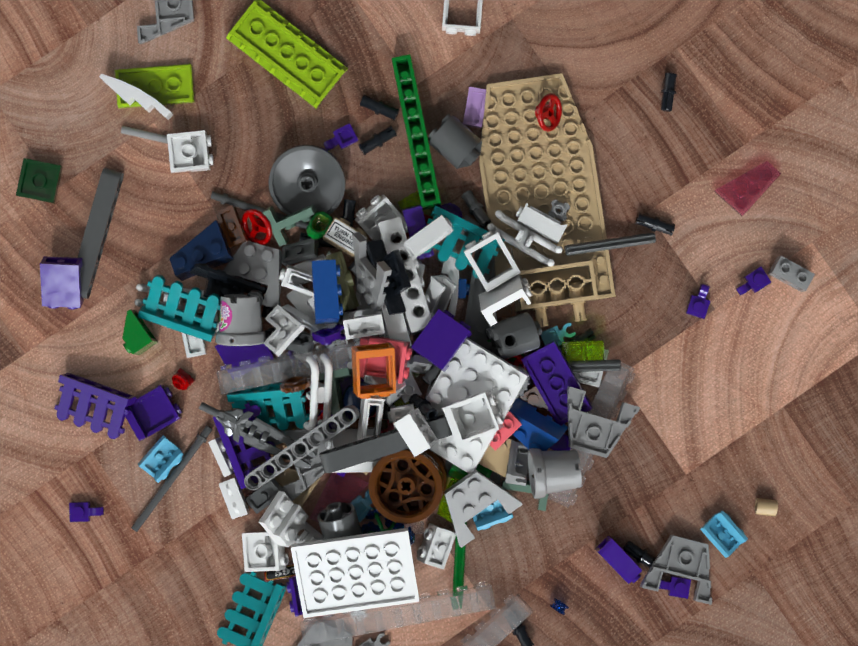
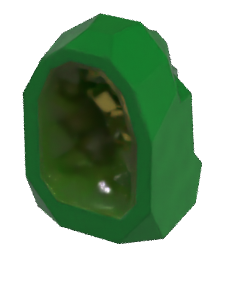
[306,211,333,239]

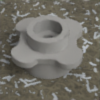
[548,200,570,221]

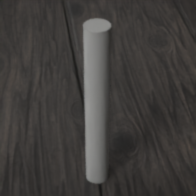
[121,126,168,144]

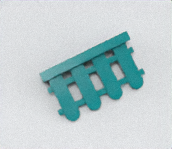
[424,206,505,279]
[137,275,221,342]
[227,383,310,430]
[217,572,287,646]

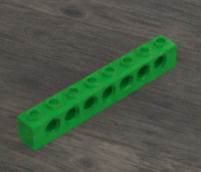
[392,54,441,210]

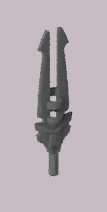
[198,402,316,468]

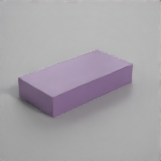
[463,87,486,128]

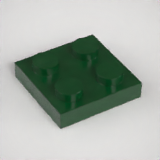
[16,158,62,204]

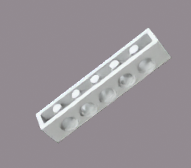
[378,217,434,336]

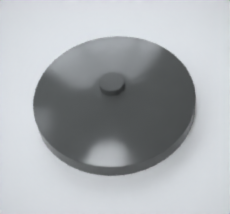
[269,145,346,221]

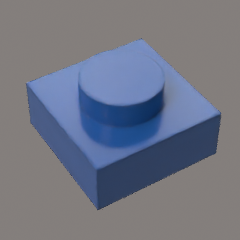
[458,279,470,299]

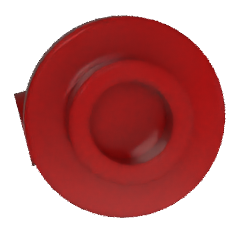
[172,368,195,390]

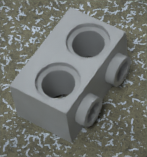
[768,256,815,292]

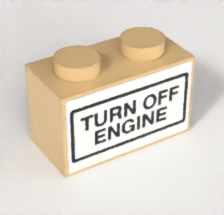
[323,218,368,259]

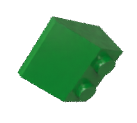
[122,309,158,355]

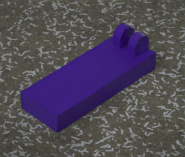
[402,204,434,260]

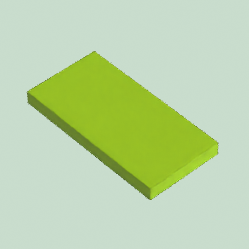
[115,64,195,109]

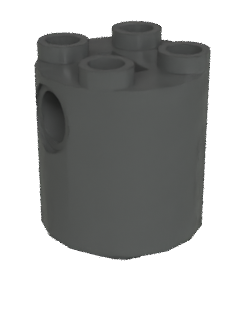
[428,114,482,169]
[485,312,542,360]
[317,502,363,540]

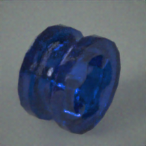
[550,598,569,615]

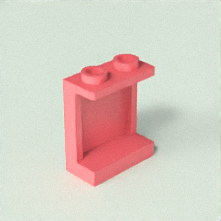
[359,336,412,384]

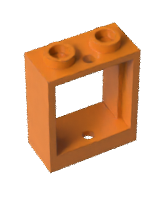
[351,342,396,399]

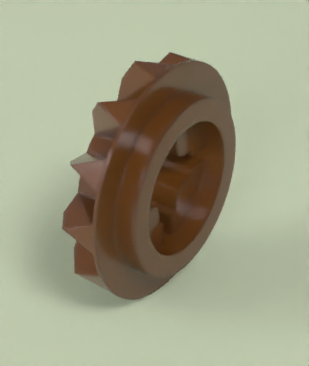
[280,376,311,393]

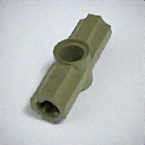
[325,251,359,311]

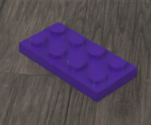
[521,340,593,425]

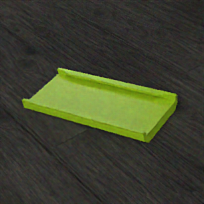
[226,0,348,109]

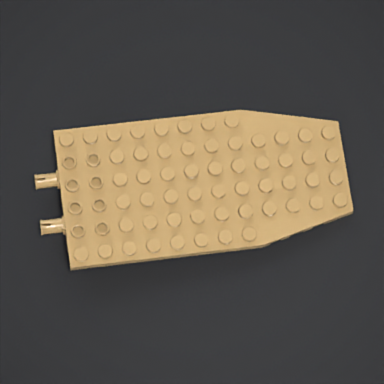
[479,73,616,327]

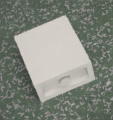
[478,274,532,326]

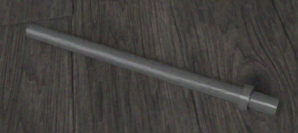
[211,191,309,230]
[131,425,213,532]

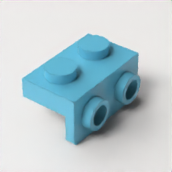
[138,435,184,483]
[473,500,513,531]
[700,511,748,558]

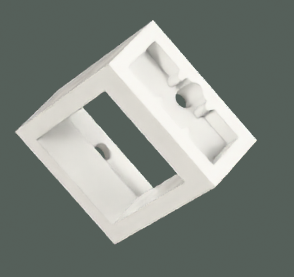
[442,0,483,36]
[463,230,521,292]
[343,308,385,340]
[442,390,504,445]

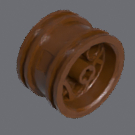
[368,449,448,524]

